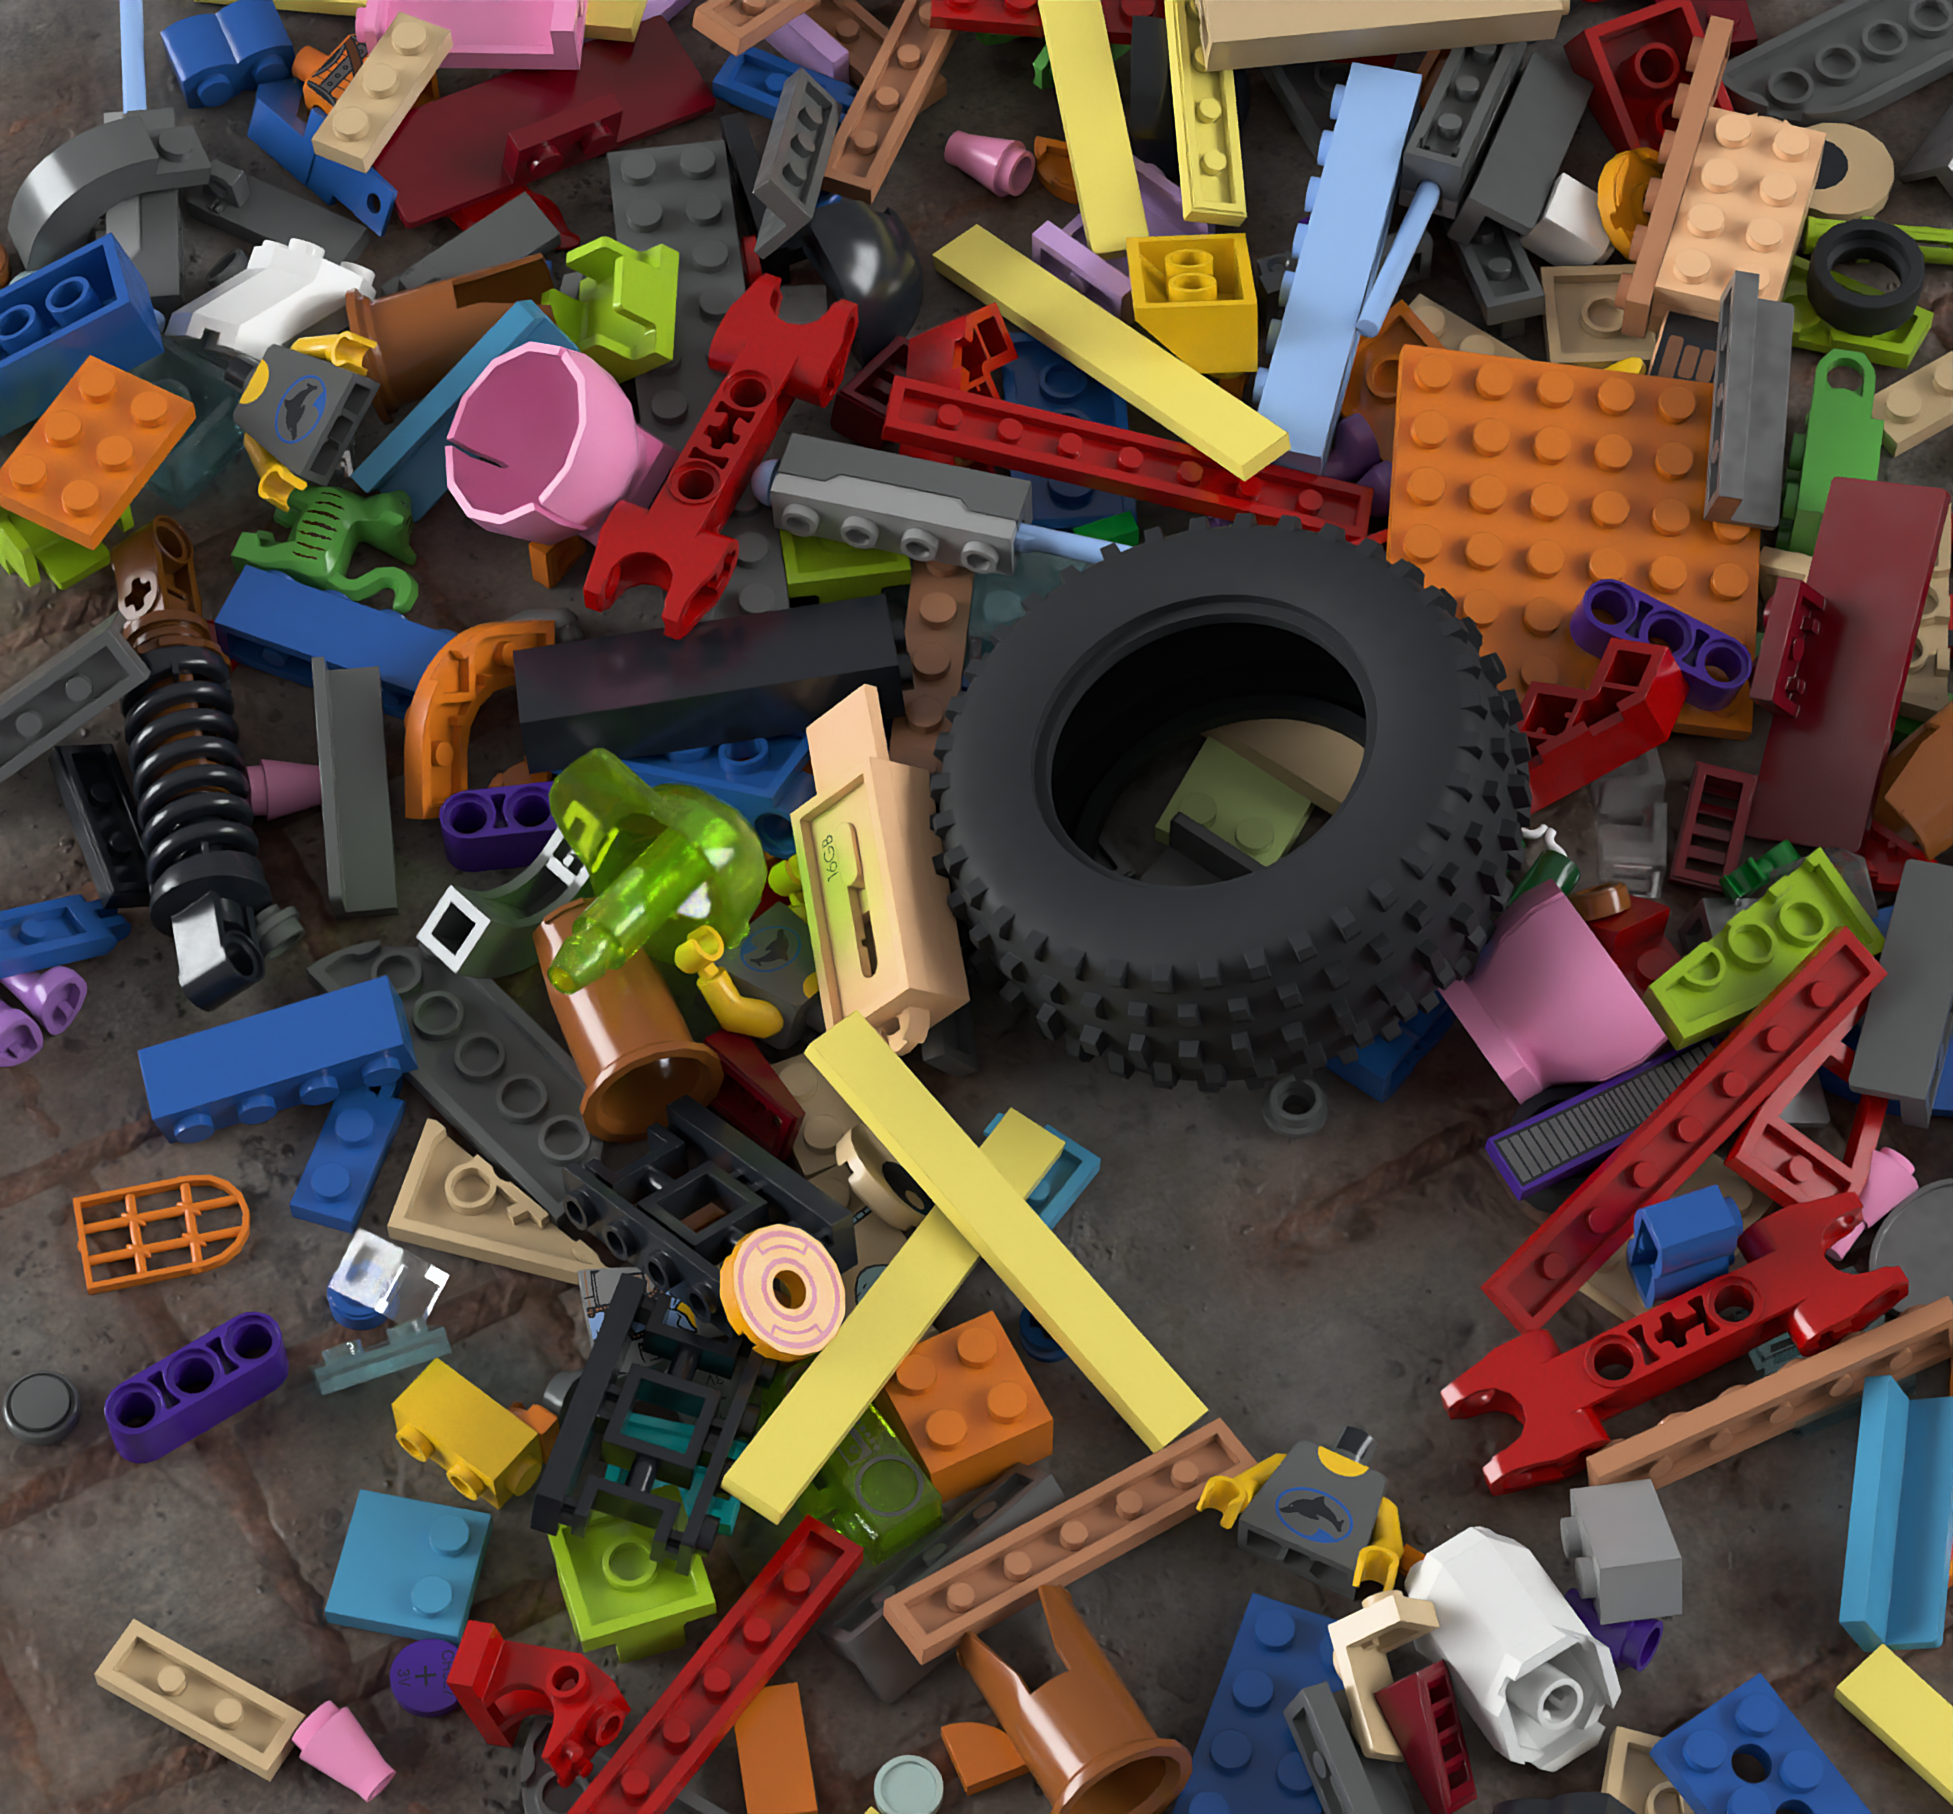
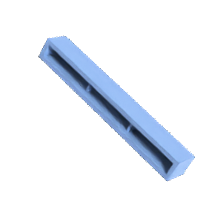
[1252,62,1422,476]

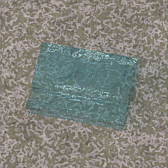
[309,1317,452,1395]

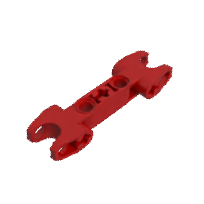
[583,273,859,640]
[1440,1191,1909,1497]

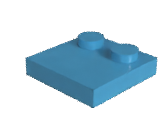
[325,1489,494,1648]

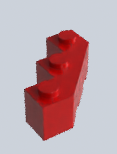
[899,302,1019,474]
[1516,637,1690,815]

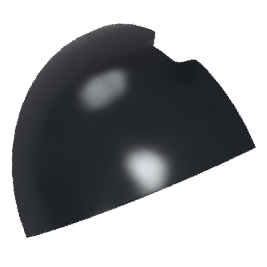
[1130,16,1251,179]
[802,200,923,368]

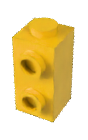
[391,1357,543,1510]

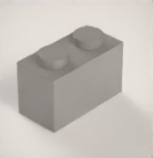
[1560,1479,1682,1625]

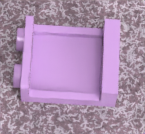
[1032,154,1215,326]

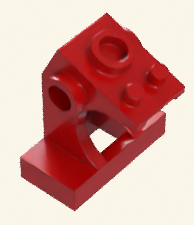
[446,1620,631,1789]

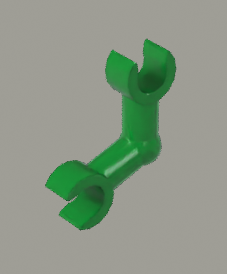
[1718,839,1802,902]

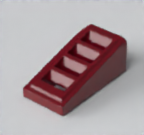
[830,335,909,450]
[1668,761,1758,895]
[703,1028,806,1162]
[1374,1659,1478,1814]

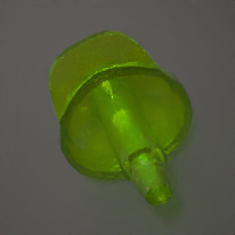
[547,748,768,995]

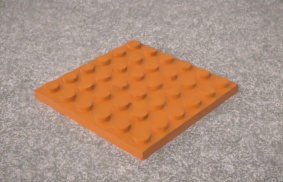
[1386,344,1761,741]

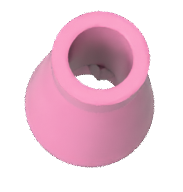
[944,130,1035,197]
[244,759,322,821]
[292,1700,396,1803]

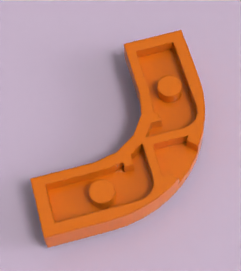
[404,619,555,819]

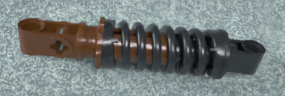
[110,515,272,1012]

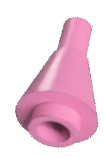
[1825,1147,1919,1261]

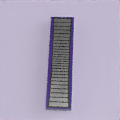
[1485,1036,1718,1201]

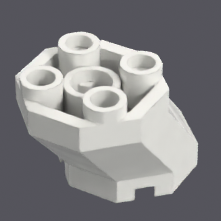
[164,238,377,369]
[1404,1526,1621,1773]

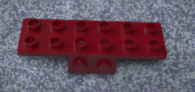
[371,15,716,229]
[1745,476,1951,856]

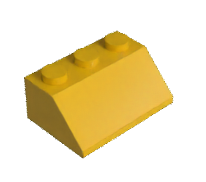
[1126,233,1258,379]

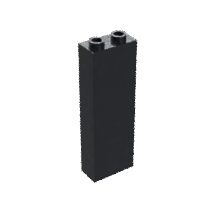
[513,594,914,774]

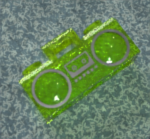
[759,1350,942,1567]

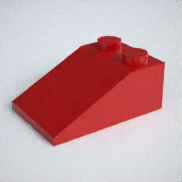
[1563,0,1734,154]

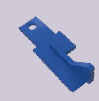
[247,77,398,237]

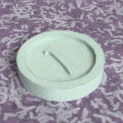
[874,1755,944,1814]

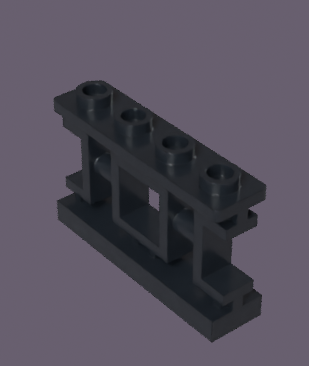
[562,1094,858,1338]
[530,1273,780,1577]

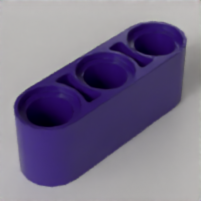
[1569,579,1752,711]
[439,777,626,872]
[104,1312,289,1463]

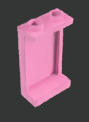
[355,0,588,70]

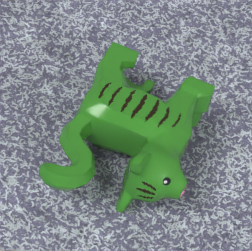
[231,485,418,615]

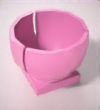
[445,341,680,546]
[1437,878,1670,1105]

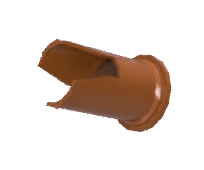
[345,253,557,425]
[1873,699,1953,861]
[532,896,725,1143]
[956,1584,1193,1814]

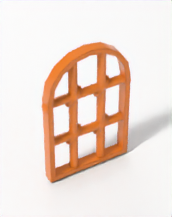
[72,1174,251,1295]

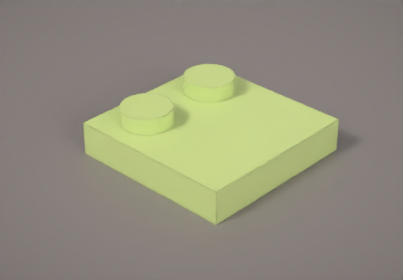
[1154,736,1315,867]

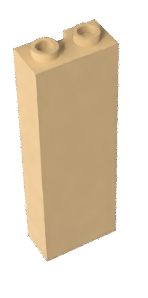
[1194,0,1570,72]

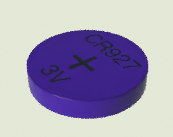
[390,1639,460,1718]

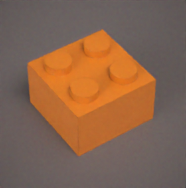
[874,1310,1053,1509]

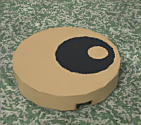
[1806,123,1894,220]
[836,1123,935,1232]

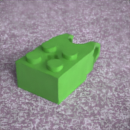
[1775,348,1884,557]

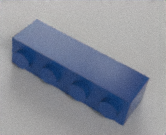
[214,565,458,720]
[137,975,419,1144]

